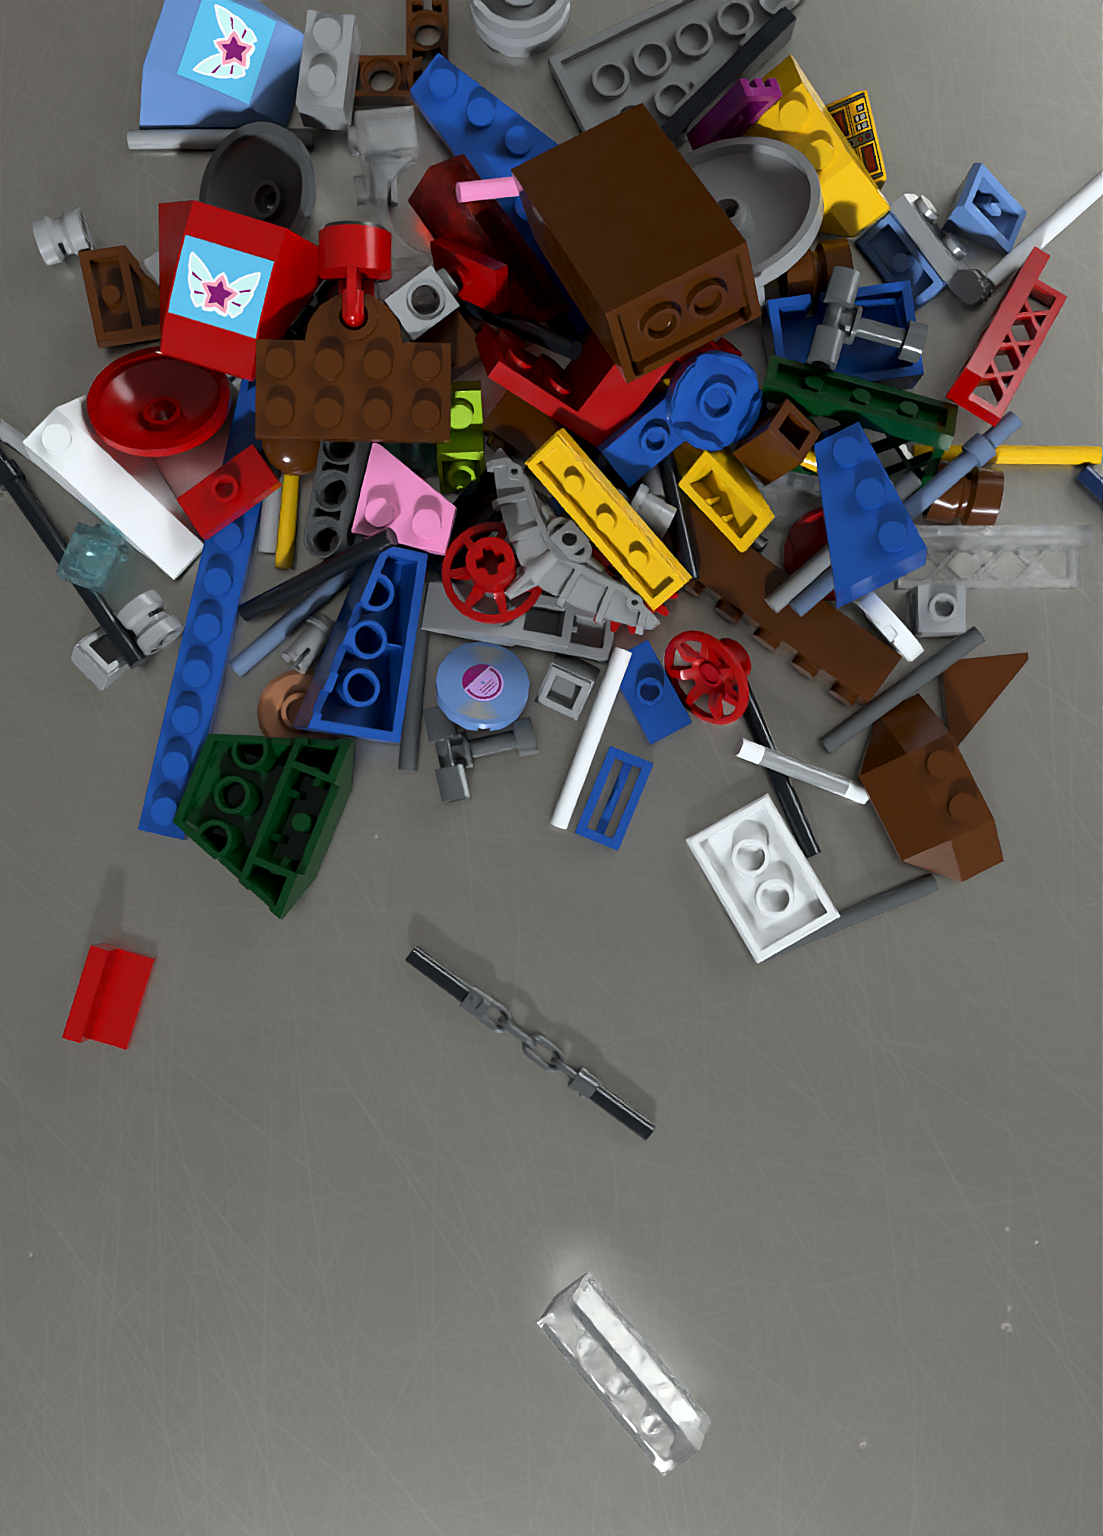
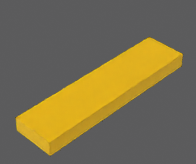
[525,428,692,611]

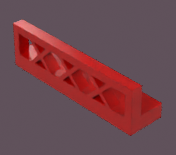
[945,246,1067,427]

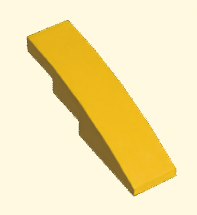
[653,378,775,553]

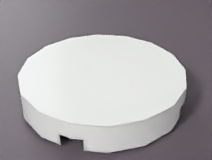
[852,591,924,662]

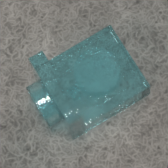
[56,522,130,594]

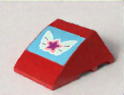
[158,200,324,382]

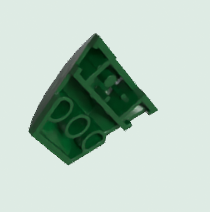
[173,734,355,919]

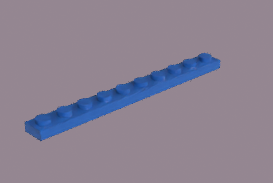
[138,378,267,840]

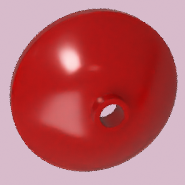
[87,346,231,457]

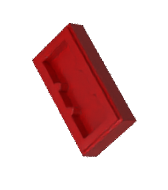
[430,236,509,315]
[176,444,283,540]

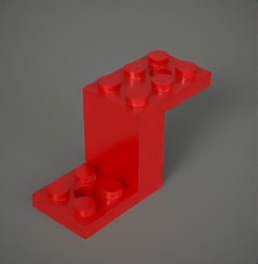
[475,324,742,447]

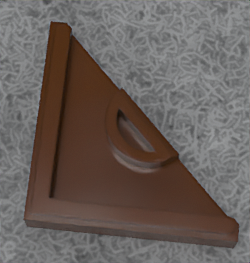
[939,652,1028,746]

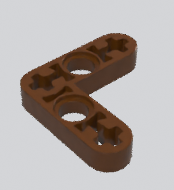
[353,0,449,106]

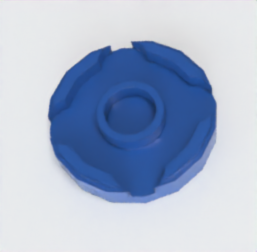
[665,349,763,451]

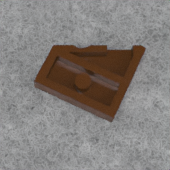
[78,245,160,349]

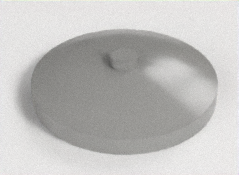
[683,137,824,288]

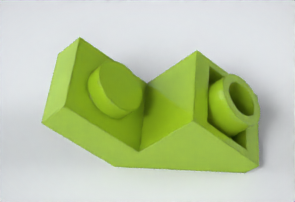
[437,380,486,493]

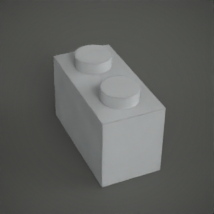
[296,10,361,132]

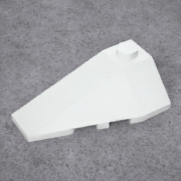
[23,394,204,581]

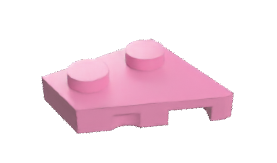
[351,443,457,556]

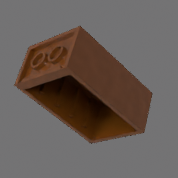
[511,103,762,384]

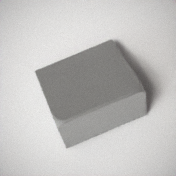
[71,626,129,691]
[535,653,600,720]

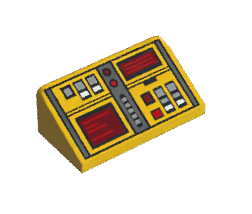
[825,90,887,191]

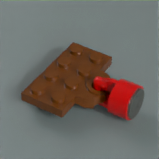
[255,221,452,444]

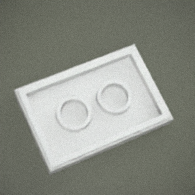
[686,793,840,964]

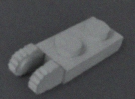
[890,193,993,306]

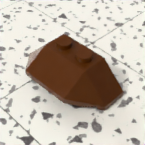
[858,693,1004,882]

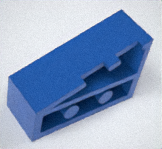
[814,422,927,608]

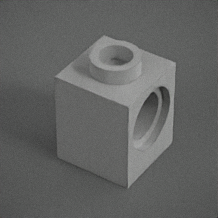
[382,265,460,341]
[906,585,966,639]

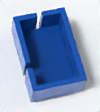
[761,280,924,407]

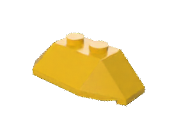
[741,54,891,238]

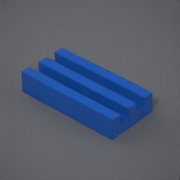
[574,746,654,851]

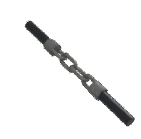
[405,945,656,1141]

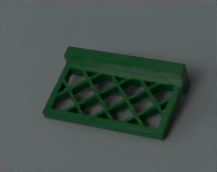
[758,354,958,503]

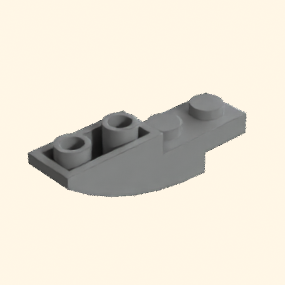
[420,582,615,663]

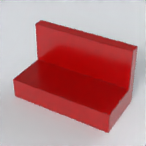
[62,943,156,1050]

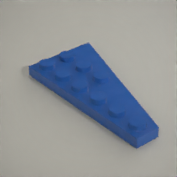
[410,53,589,338]

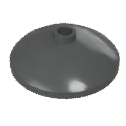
[199,122,316,236]

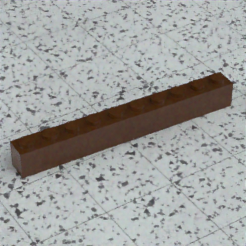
[482,390,902,707]

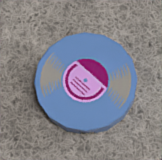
[435,641,530,731]

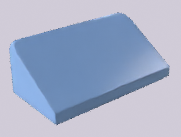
[855,210,949,312]

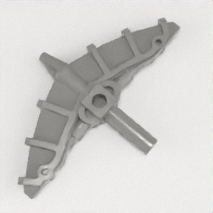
[486,448,660,635]

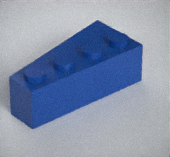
[292,547,428,743]

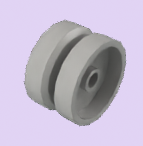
[470,0,570,57]

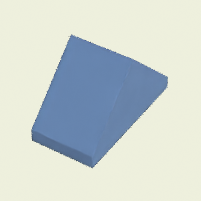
[941,163,1027,254]

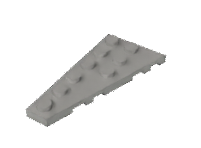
[548,0,800,133]

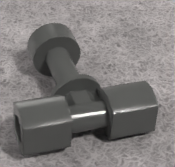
[805,266,929,371]
[422,706,538,804]

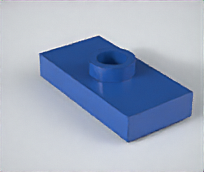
[597,388,685,487]
[606,640,692,745]

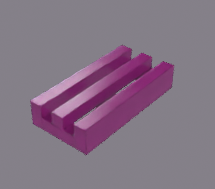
[686,78,782,150]

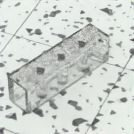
[537,1272,712,1476]

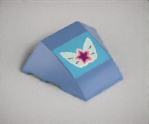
[139,0,304,130]

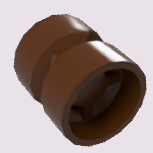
[778,238,854,303]
[922,459,1004,531]

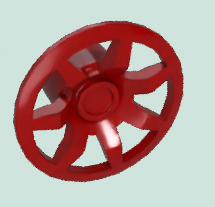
[441,522,543,624]
[664,630,751,725]

